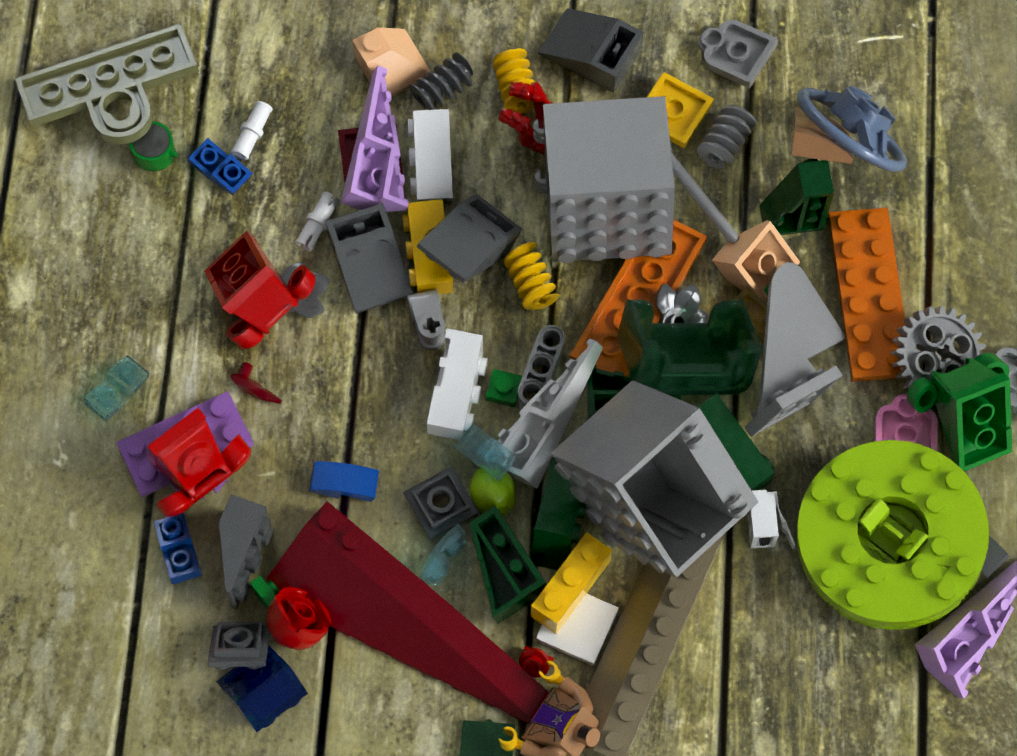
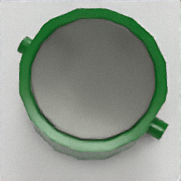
[129,121,178,172]

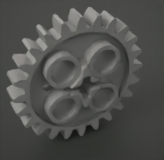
[890,306,986,405]

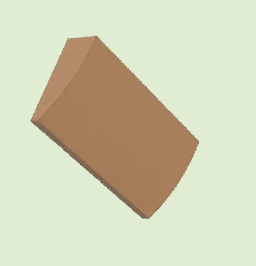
[791,106,853,164]

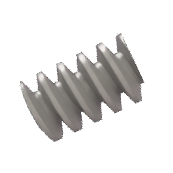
[697,105,757,170]

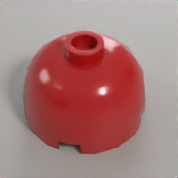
[266,587,332,650]

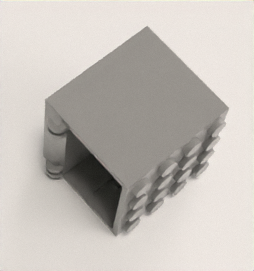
[533,96,675,263]
[551,380,758,578]

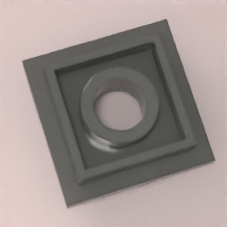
[403,466,479,540]
[207,622,270,670]

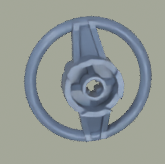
[797,86,907,172]

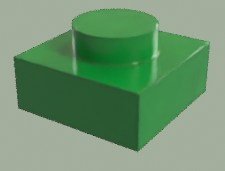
[485,369,522,408]
[250,575,279,610]

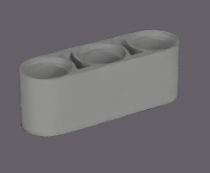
[518,325,565,410]

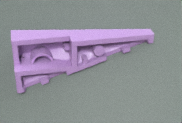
[341,65,409,212]
[915,560,1017,699]

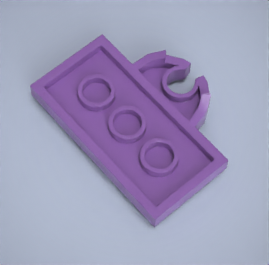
[116,391,254,500]

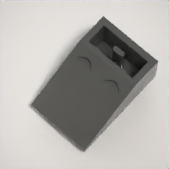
[538,8,644,93]
[417,194,522,283]
[326,203,412,314]
[219,494,274,610]

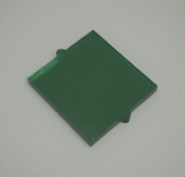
[460,719,515,756]

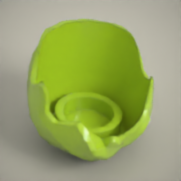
[469,467,516,516]

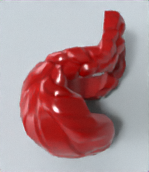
[498,82,552,155]

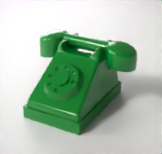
[907,353,1012,472]

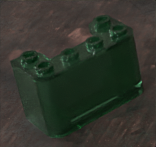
[617,300,763,395]

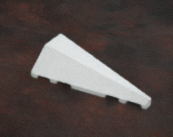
[479,339,603,489]

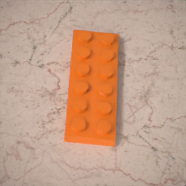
[828,207,906,382]
[570,219,707,377]

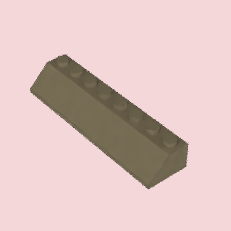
[581,536,723,756]

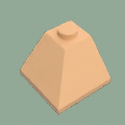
[352,27,430,97]
[712,220,800,305]

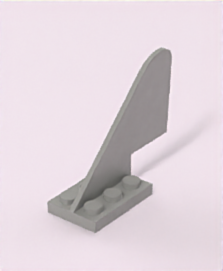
[744,262,846,437]

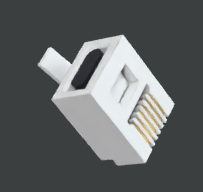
[746,490,796,549]

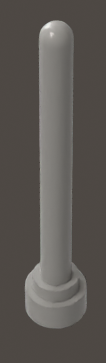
[670,142,739,243]

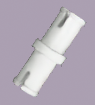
[231,101,273,161]
[295,192,340,252]

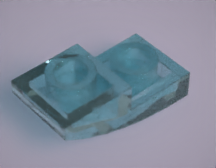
[84,355,150,422]
[454,424,518,482]
[420,523,467,585]

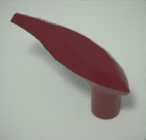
[230,362,282,404]

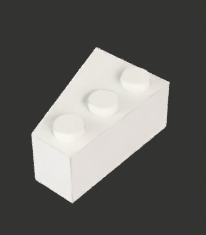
[408,109,453,202]
[427,328,488,441]

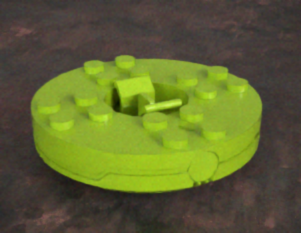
[797,440,989,630]

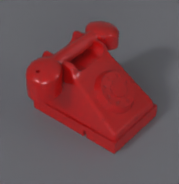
[204,230,316,349]
[147,407,252,517]

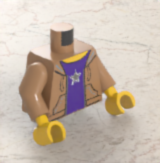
[498,661,600,756]

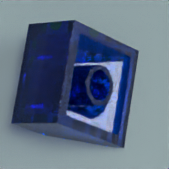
[216,645,308,732]

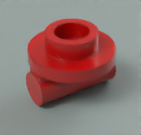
[519,646,555,678]

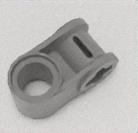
[407,289,445,350]

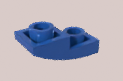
[187,138,253,195]
[309,461,379,502]
[153,513,202,585]

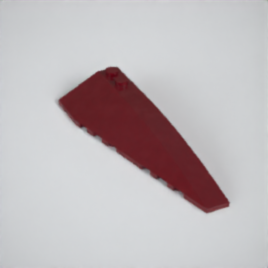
[266,501,549,725]

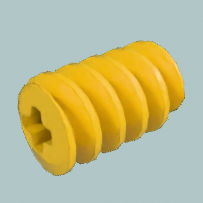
[493,48,535,114]
[504,242,559,311]

